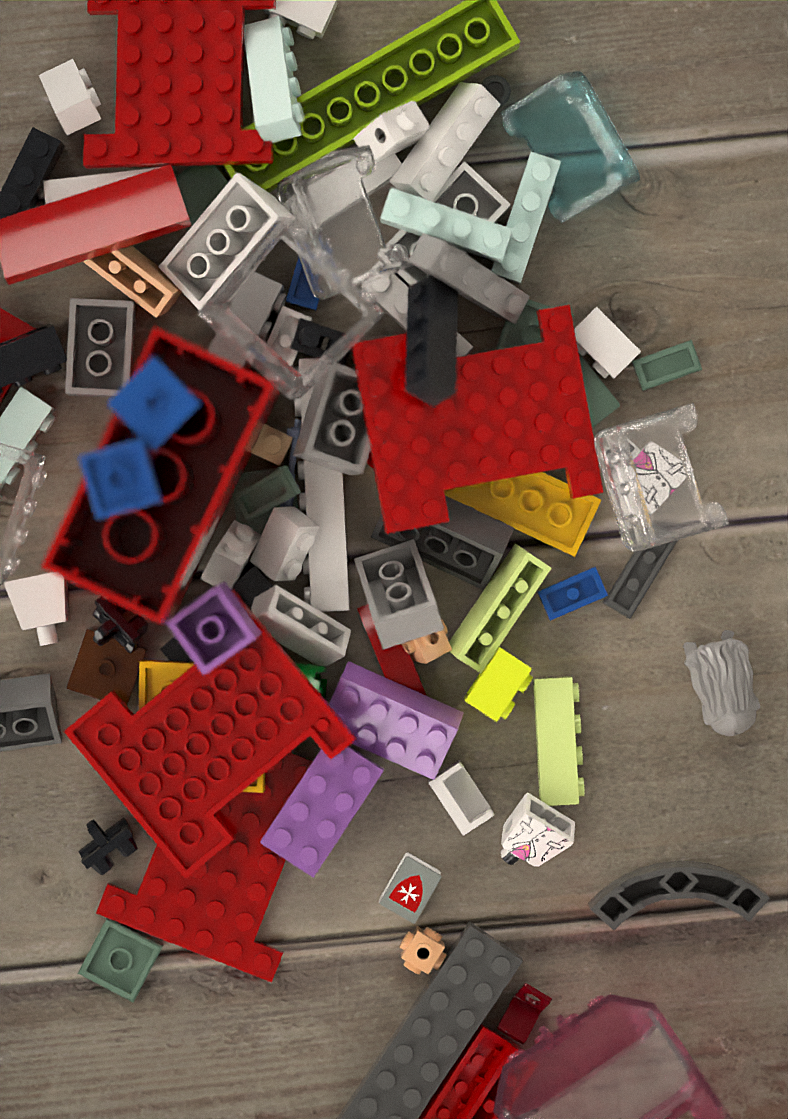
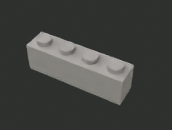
[408,233,530,324]

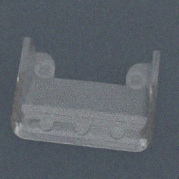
[277,145,412,300]
[594,403,729,552]

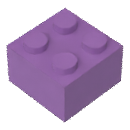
[166,581,262,675]

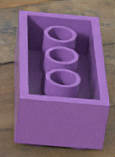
[329,661,464,780]
[260,746,384,878]

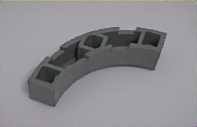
[588,861,770,930]

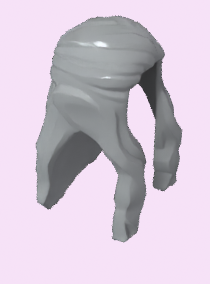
[683,630,760,736]

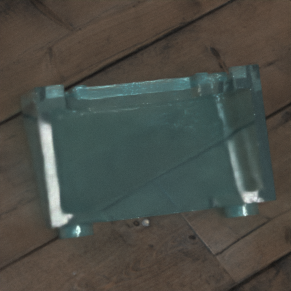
[500,71,640,223]

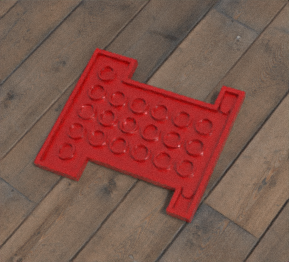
[83,0,276,169]
[351,304,604,534]
[63,590,357,879]
[96,752,313,983]

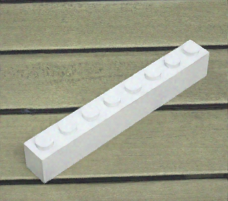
[293,358,350,612]

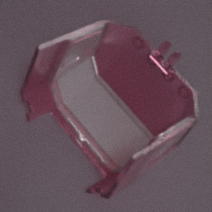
[493,994,733,1119]

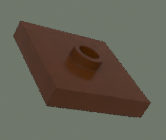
[66,629,147,706]

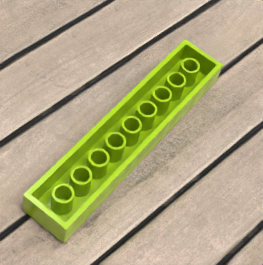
[224,0,521,193]

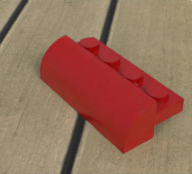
[418,1024,537,1119]

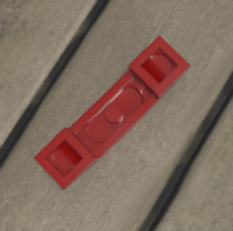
[357,604,427,696]

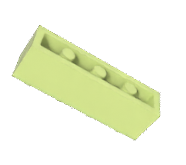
[449,544,552,673]
[533,676,585,806]

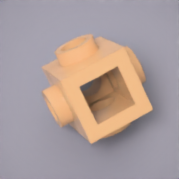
[401,619,452,664]
[399,926,447,975]

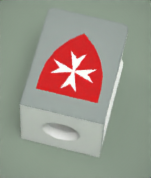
[379,853,441,924]

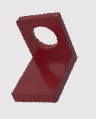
[497,983,552,1044]

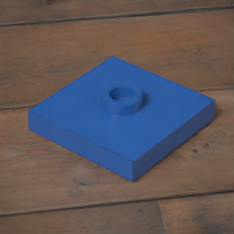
[106,356,201,451]
[78,437,162,520]

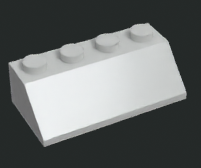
[159,173,295,311]

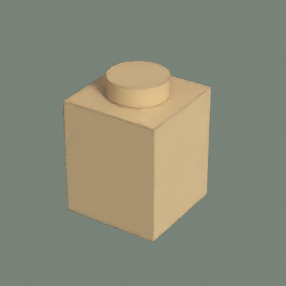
[251,424,293,467]

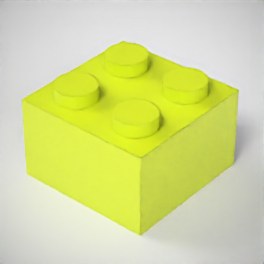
[463,647,533,722]

